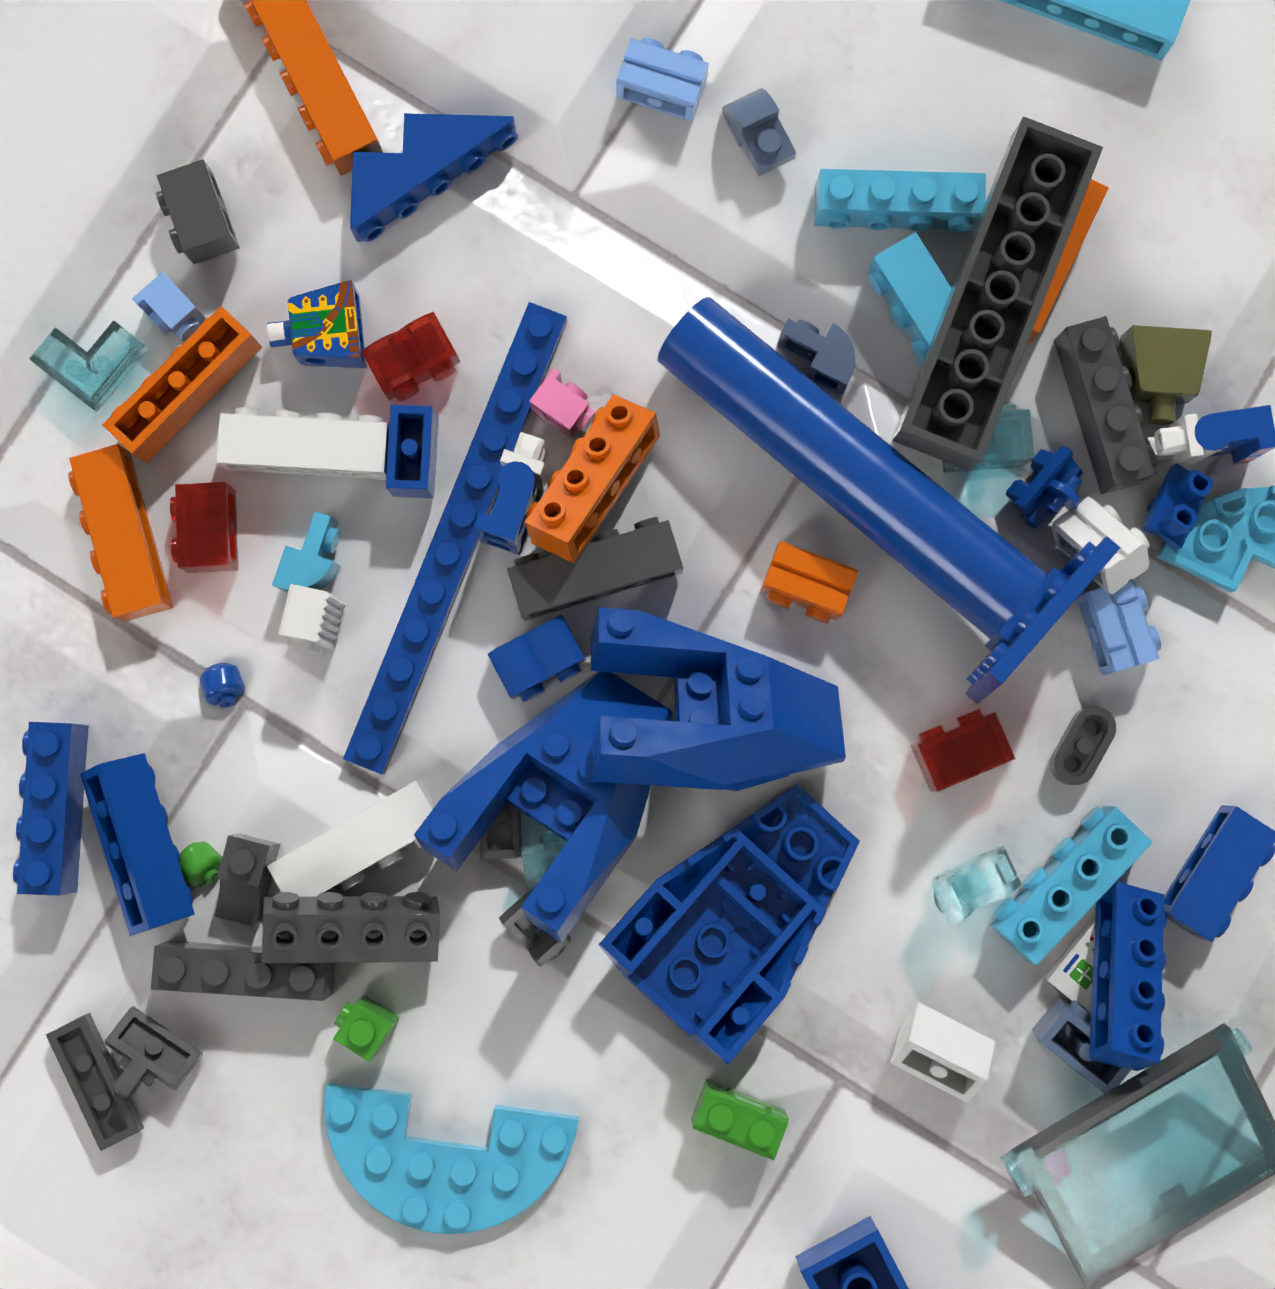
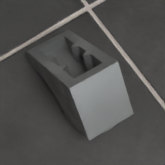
[214,834,281,927]

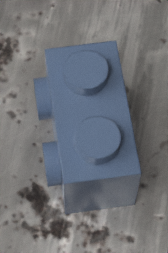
[1032,997,1131,1094]

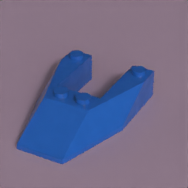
[590,607,846,790]
[414,672,673,943]

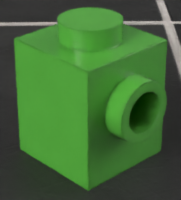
[333,995,400,1062]

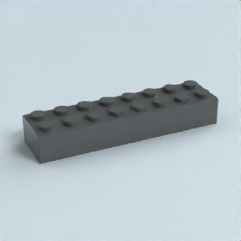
[892,116,1103,472]

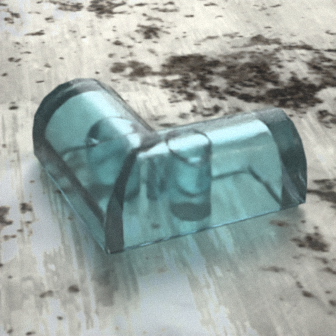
[29,320,149,412]

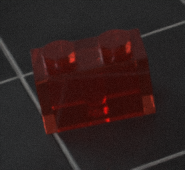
[170,482,238,573]
[910,708,1016,792]

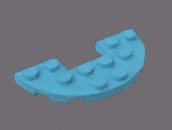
[1156,486,1275,593]
[324,1083,579,1234]

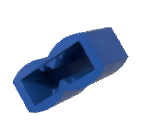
[487,615,587,703]

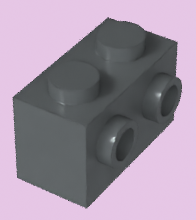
[156,159,240,264]

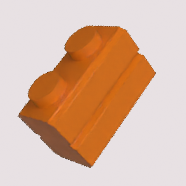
[760,541,858,624]

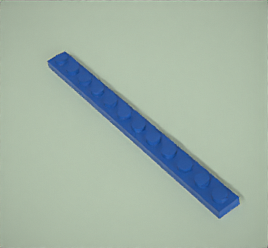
[343,302,567,775]

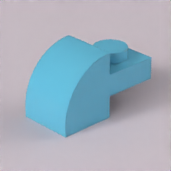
[272,511,341,592]

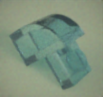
[931,846,1022,925]

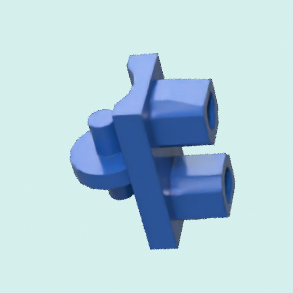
[1006,446,1083,529]
[1141,463,1214,550]

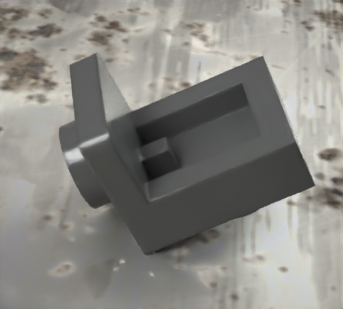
[499,889,571,967]

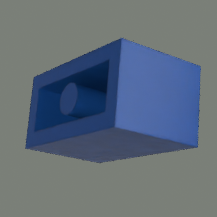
[386,404,439,498]

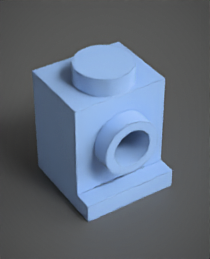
[132,272,206,341]

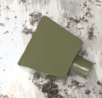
[1120,325,1212,425]

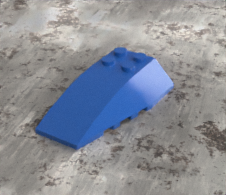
[598,784,860,1065]

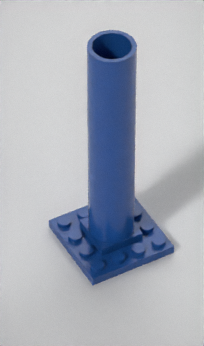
[657,297,1121,704]

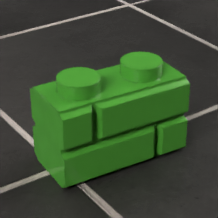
[691,1079,789,1160]

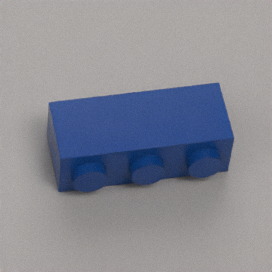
[1164,805,1275,942]

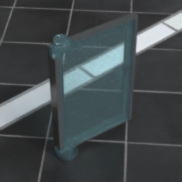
[1000,1023,1275,1287]

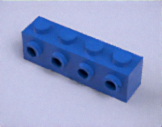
[13,722,89,896]
[80,753,195,936]
[1089,882,1167,1071]

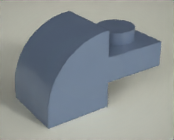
[722,88,796,176]
[777,318,855,395]

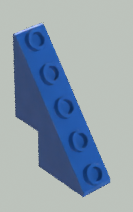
[350,113,519,242]

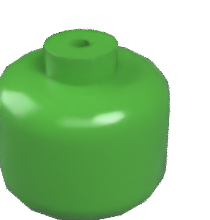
[179,841,222,888]

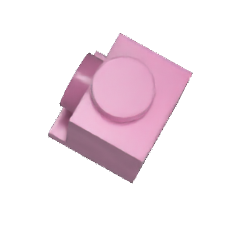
[529,368,596,438]

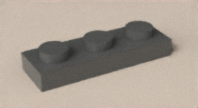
[46,1013,144,1151]

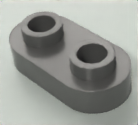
[1050,707,1116,785]

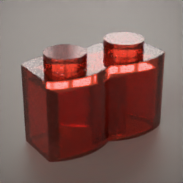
[361,312,461,401]

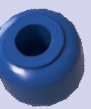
[200,663,245,708]

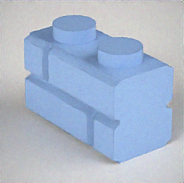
[616,38,709,121]
[1077,579,1161,676]

